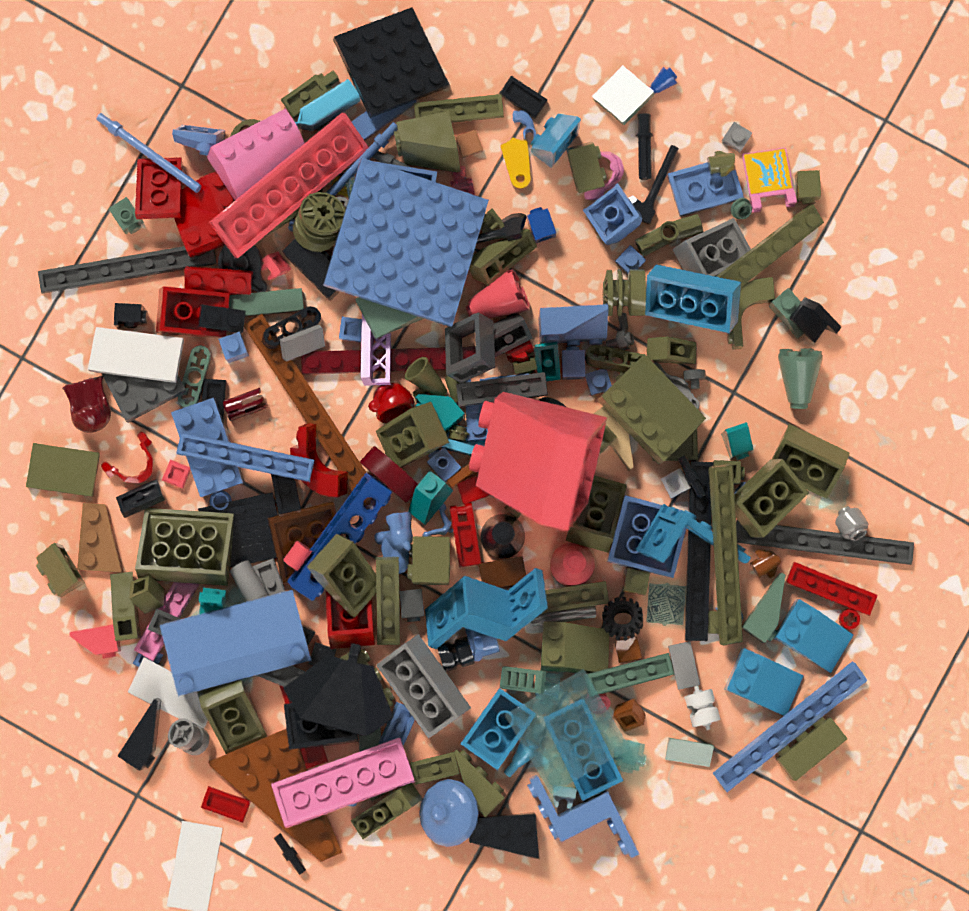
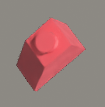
[69,625,121,659]

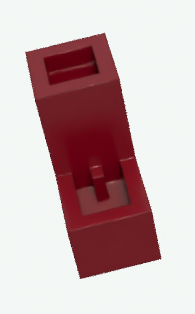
[360,446,418,503]

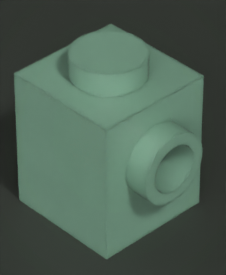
[108,197,144,234]

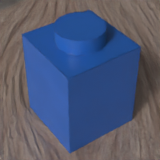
[526,207,556,244]

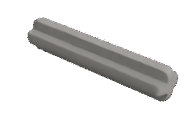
[531,606,597,627]

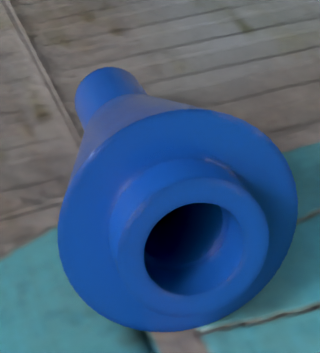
[649,67,678,94]

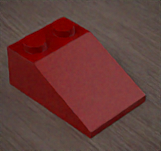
[156,286,230,338]
[326,591,375,649]

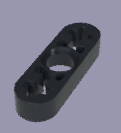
[262,306,321,349]

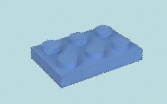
[667,162,744,217]

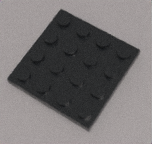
[333,7,450,118]

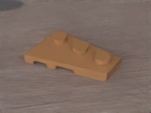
[77,503,123,573]

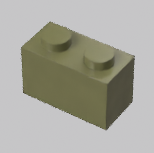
[566,142,607,193]

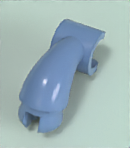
[513,110,536,140]

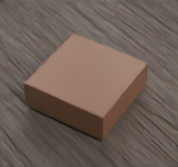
[455,129,483,158]

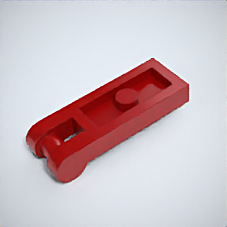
[449,503,481,568]

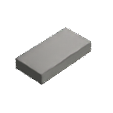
[280,324,325,361]
[668,641,700,690]

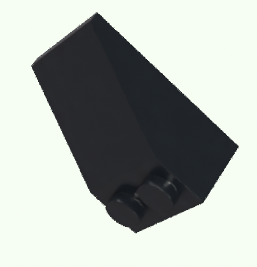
[283,703,359,750]

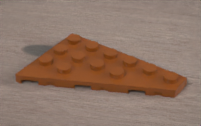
[208,729,342,862]

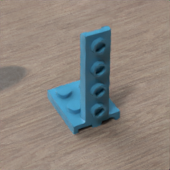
[636,504,751,564]

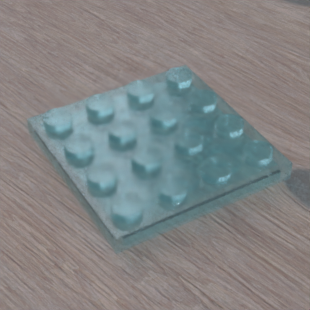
[505,669,630,794]

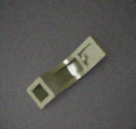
[727,277,775,350]

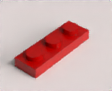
[184,266,252,295]

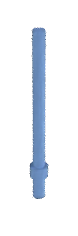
[96,113,202,193]
[326,122,398,196]

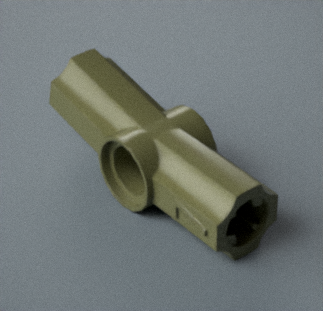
[635,214,703,257]

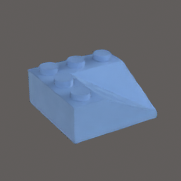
[538,304,608,347]
[607,495,686,578]

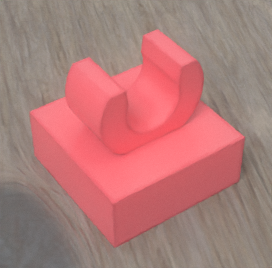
[261,251,291,280]

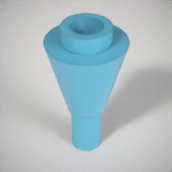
[504,739,539,778]

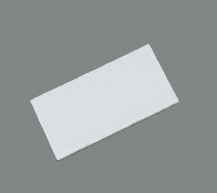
[88,327,184,383]

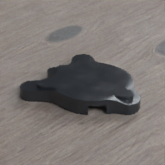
[218,245,268,292]

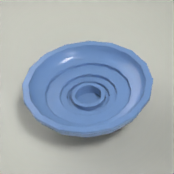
[419,779,478,847]

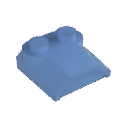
[172,124,226,155]
[583,183,643,246]

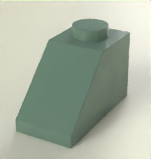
[769,288,804,339]

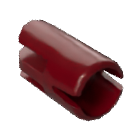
[223,387,268,421]

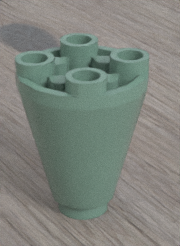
[778,348,823,409]

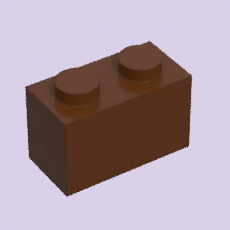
[478,556,526,588]

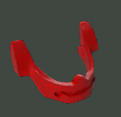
[101,431,153,483]

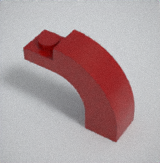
[290,423,348,498]

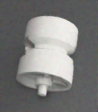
[684,686,721,730]

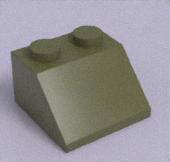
[36,542,85,597]

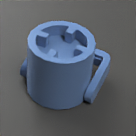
[465,629,500,662]

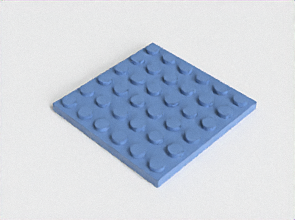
[323,158,489,327]

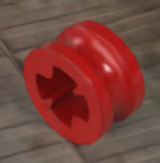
[839,609,860,630]

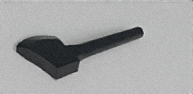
[629,145,679,225]
[476,213,527,244]

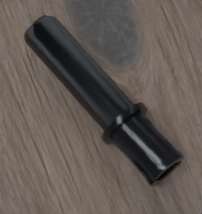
[636,113,653,180]

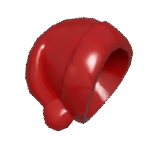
[368,382,414,424]

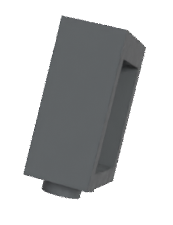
[445,313,495,383]

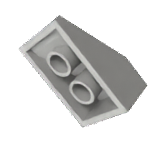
[672,218,751,277]

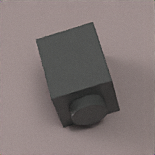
[399,589,425,622]

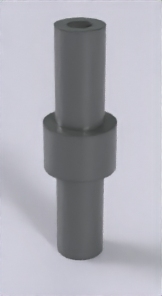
[372,151,410,167]

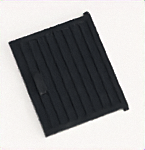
[198,492,278,568]

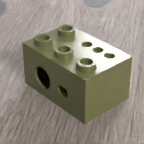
[408,536,450,585]

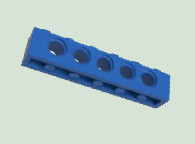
[287,472,392,601]

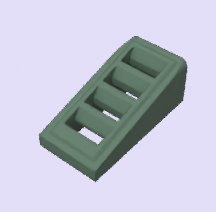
[500,666,546,694]

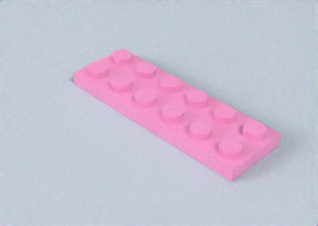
[271,737,415,828]

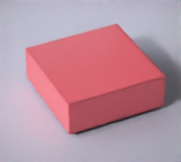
[162,460,191,489]

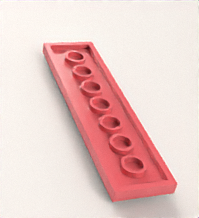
[209,113,369,258]

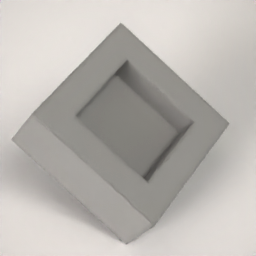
[722,122,752,153]

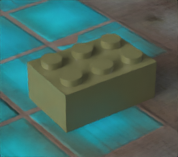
[734,459,809,538]

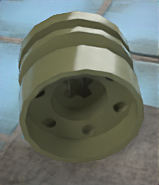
[293,192,345,252]
[602,269,646,316]

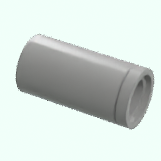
[230,561,269,602]

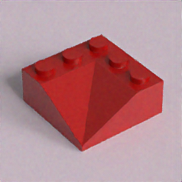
[174,171,235,258]

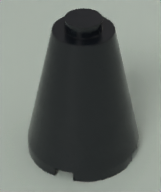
[481,514,525,559]

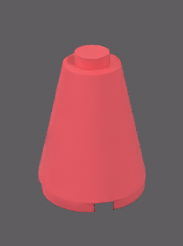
[466,269,530,318]
[550,543,595,587]

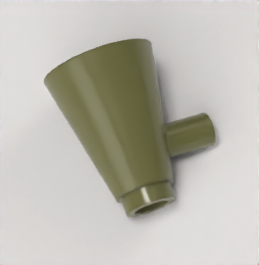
[405,357,447,397]

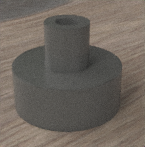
[683,369,706,389]

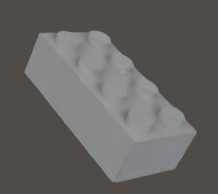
[376,634,471,739]

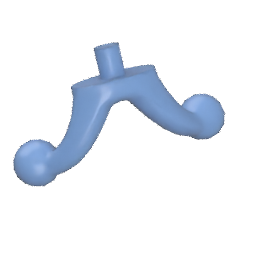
[422,503,453,537]

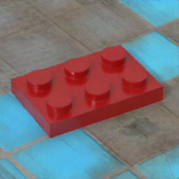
[135,157,183,219]

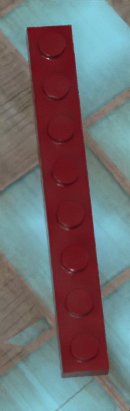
[302,346,476,375]

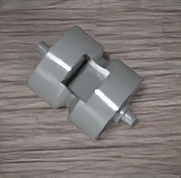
[168,719,210,756]

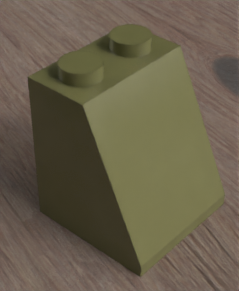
[394,111,461,173]

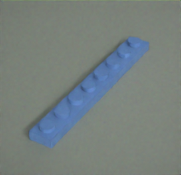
[712,661,868,792]

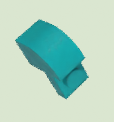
[199,588,226,614]

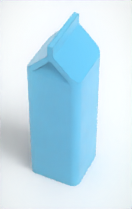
[295,79,360,131]

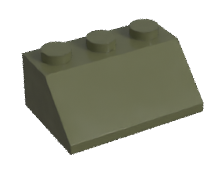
[772,424,850,499]

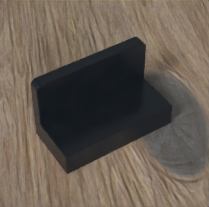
[790,297,842,343]

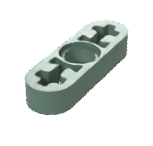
[178,345,211,408]

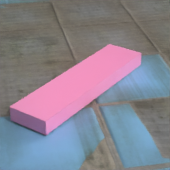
[134,582,200,662]

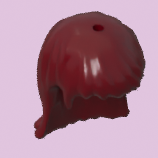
[62,376,111,433]

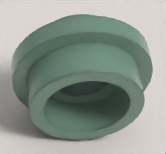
[730,198,752,219]

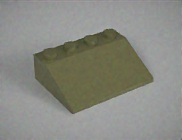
[597,354,706,464]
[135,508,234,586]

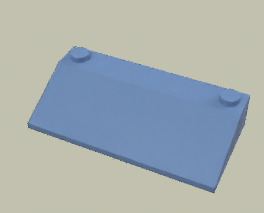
[160,590,311,696]

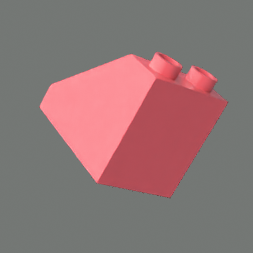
[469,392,608,531]

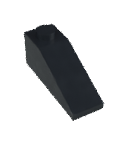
[117,698,161,771]

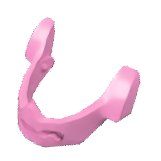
[584,151,624,200]

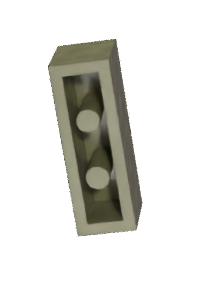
[776,717,848,781]

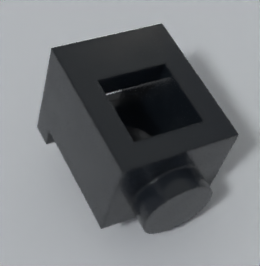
[114,303,148,328]

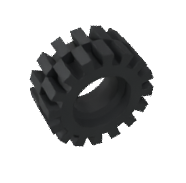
[602,596,643,641]

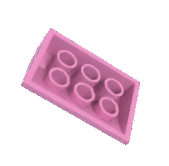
[207,108,305,200]

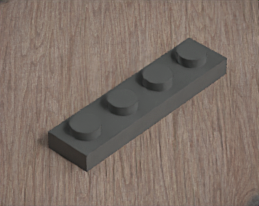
[456,372,548,407]

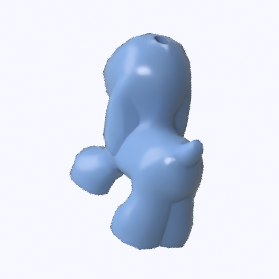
[374,512,413,574]

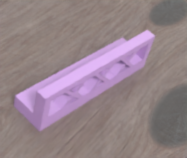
[361,314,391,386]

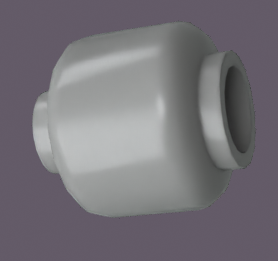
[835,506,869,541]

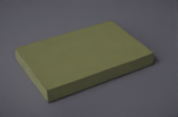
[26,443,100,497]

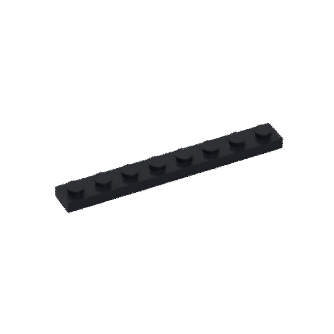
[684,461,713,641]

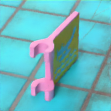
[742,148,797,213]

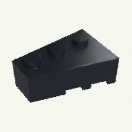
[469,812,540,860]

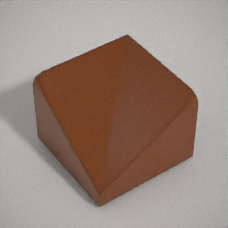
[614,636,642,663]
[613,698,646,732]

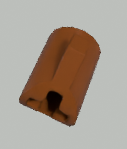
[750,549,781,579]

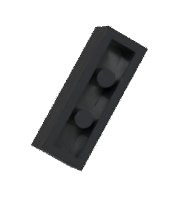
[282,239,340,301]

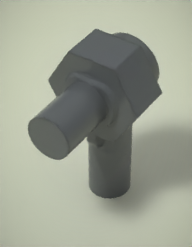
[606,313,635,350]

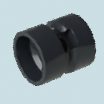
[438,636,475,672]

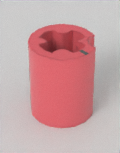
[283,541,312,571]

